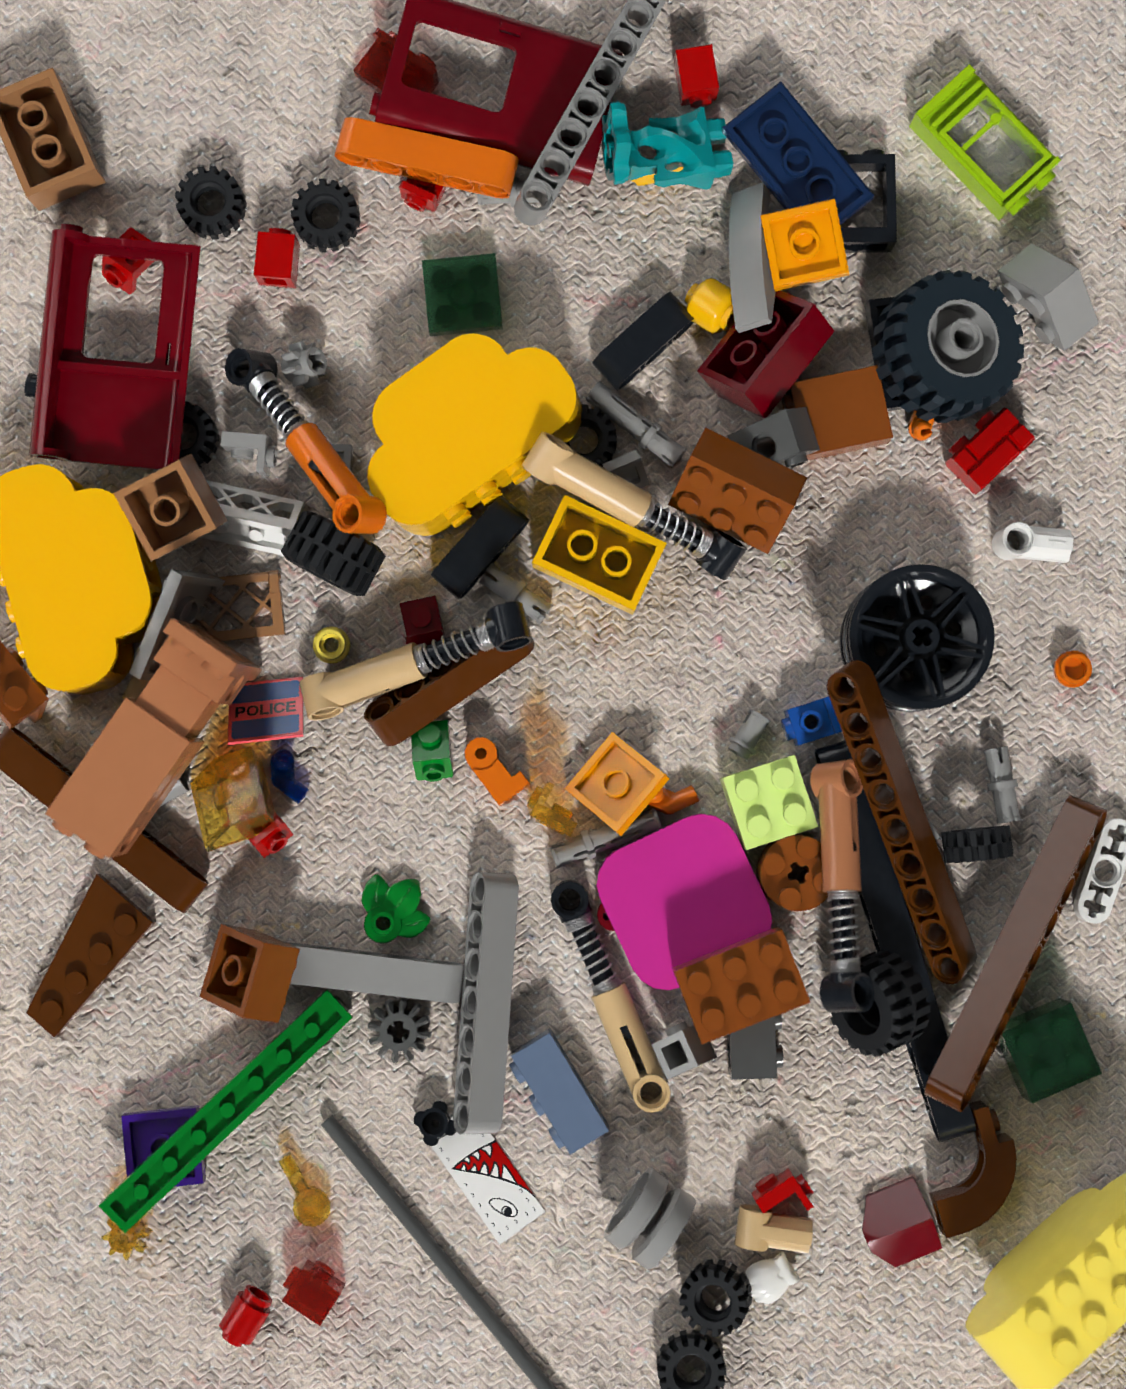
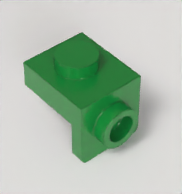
[411,720,453,782]

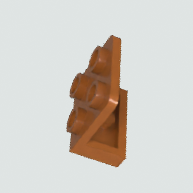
[0,641,49,729]

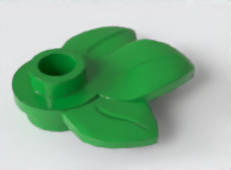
[361,874,431,944]

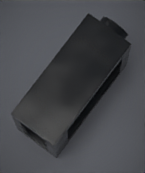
[838,149,897,253]

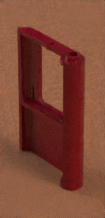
[369,0,623,186]

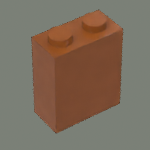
[782,365,893,461]

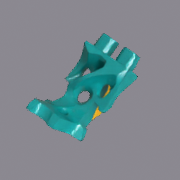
[602,102,734,190]

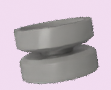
[604,1167,696,1270]

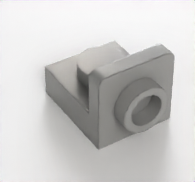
[221,431,277,476]

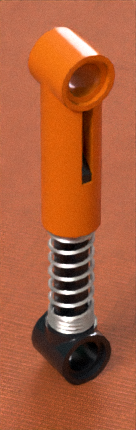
[225,348,387,534]

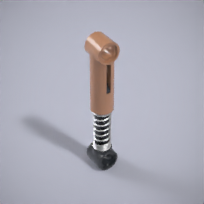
[810,759,874,1013]

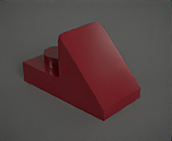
[399,595,445,645]

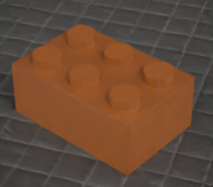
[668,427,807,554]
[672,927,811,1045]

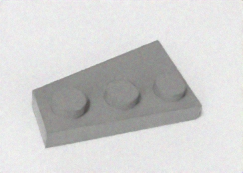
[129,569,225,680]

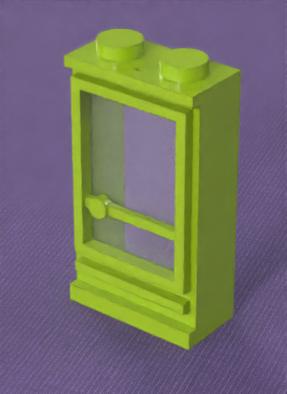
[909,64,1061,221]

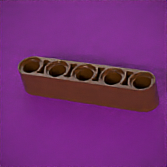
[364,640,535,746]

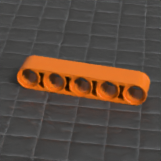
[335,117,519,199]

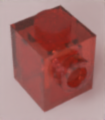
[282,1259,345,1326]

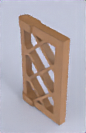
[196,570,286,641]

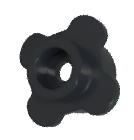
[414,1101,457,1146]

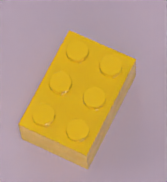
[532,494,667,615]

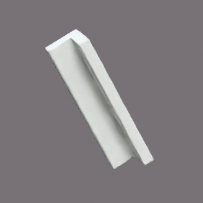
[201,480,304,556]

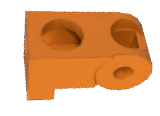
[465,737,530,806]

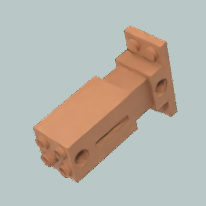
[45,618,262,859]

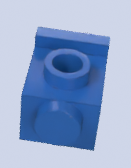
[781,696,842,746]

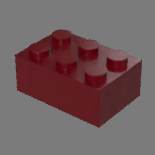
[697,290,835,419]

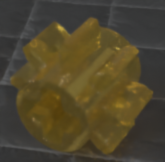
[101,1215,152,1260]

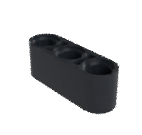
[592,291,694,391]
[431,496,530,600]

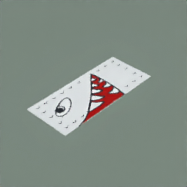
[431,1116,545,1245]

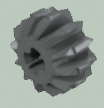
[367,997,432,1063]

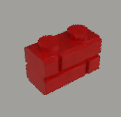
[945,407,1035,495]

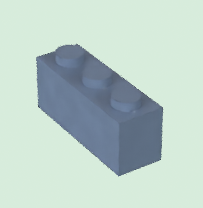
[509,1028,609,1155]

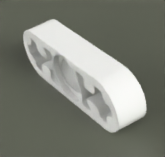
[1073,819,1126,924]

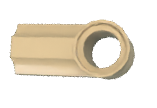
[734,1204,813,1253]

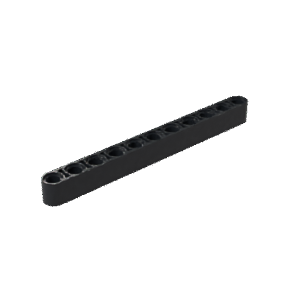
[815,740,976,1143]

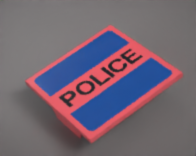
[228,676,304,745]

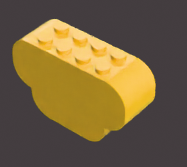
[367,333,582,536]
[0,464,162,695]

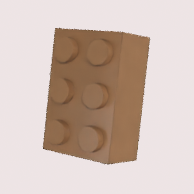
[0,67,106,211]

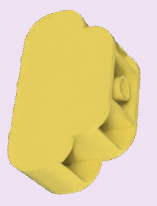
[965,1173,1126,1389]

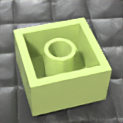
[719,755,818,850]

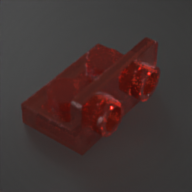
[353,28,439,94]

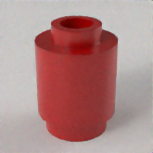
[219,1285,272,1347]

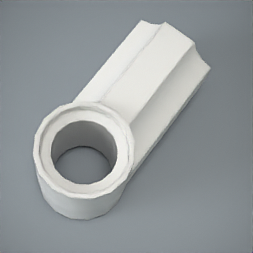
[992,522,1073,563]

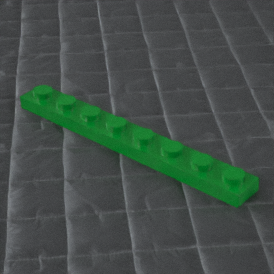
[98,989,353,1233]

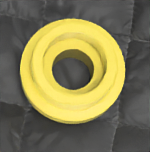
[313,626,350,664]

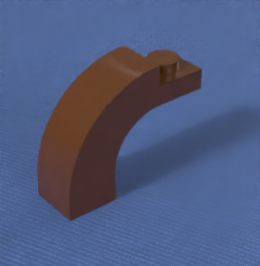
[929,1100,1017,1238]

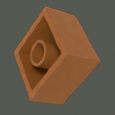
[200,924,300,1023]

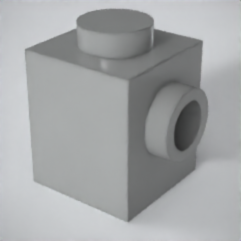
[652,1021,717,1080]

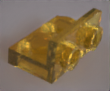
[527,782,578,839]

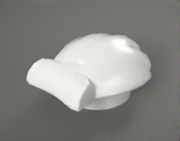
[744,1251,800,1304]

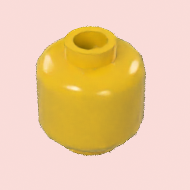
[685,278,735,334]

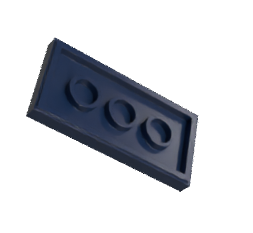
[722,81,874,225]

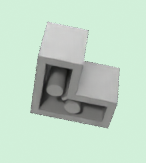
[997,243,1099,351]

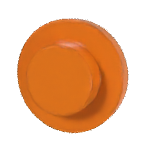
[1053,651,1092,688]

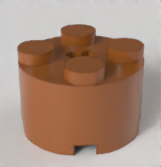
[756,834,828,911]

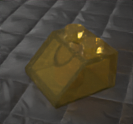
[190,746,276,852]

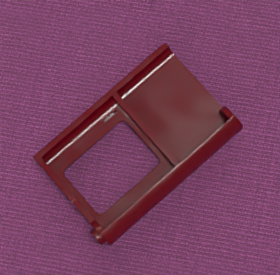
[29,224,201,470]

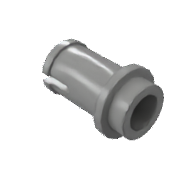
[728,709,770,760]

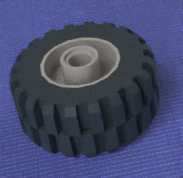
[872,270,1024,423]

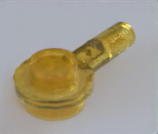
[278,1153,331,1227]

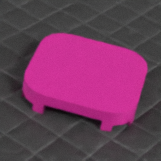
[596,813,772,990]

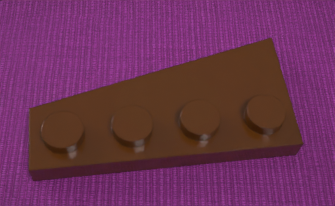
[26,874,156,1037]

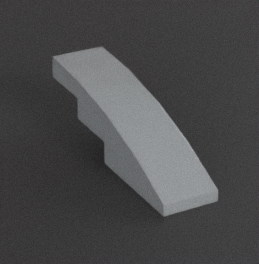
[729,182,776,333]

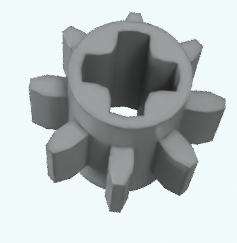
[281,341,327,389]

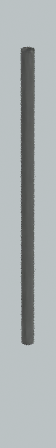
[321,1115,557,1389]

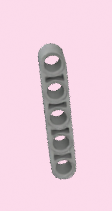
[285,942,464,1003]

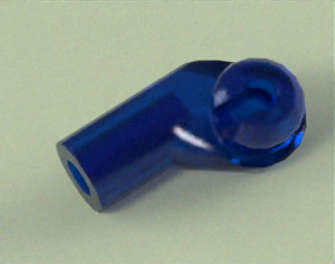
[270,749,310,804]

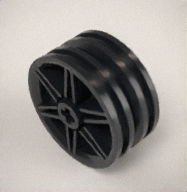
[840,564,995,712]

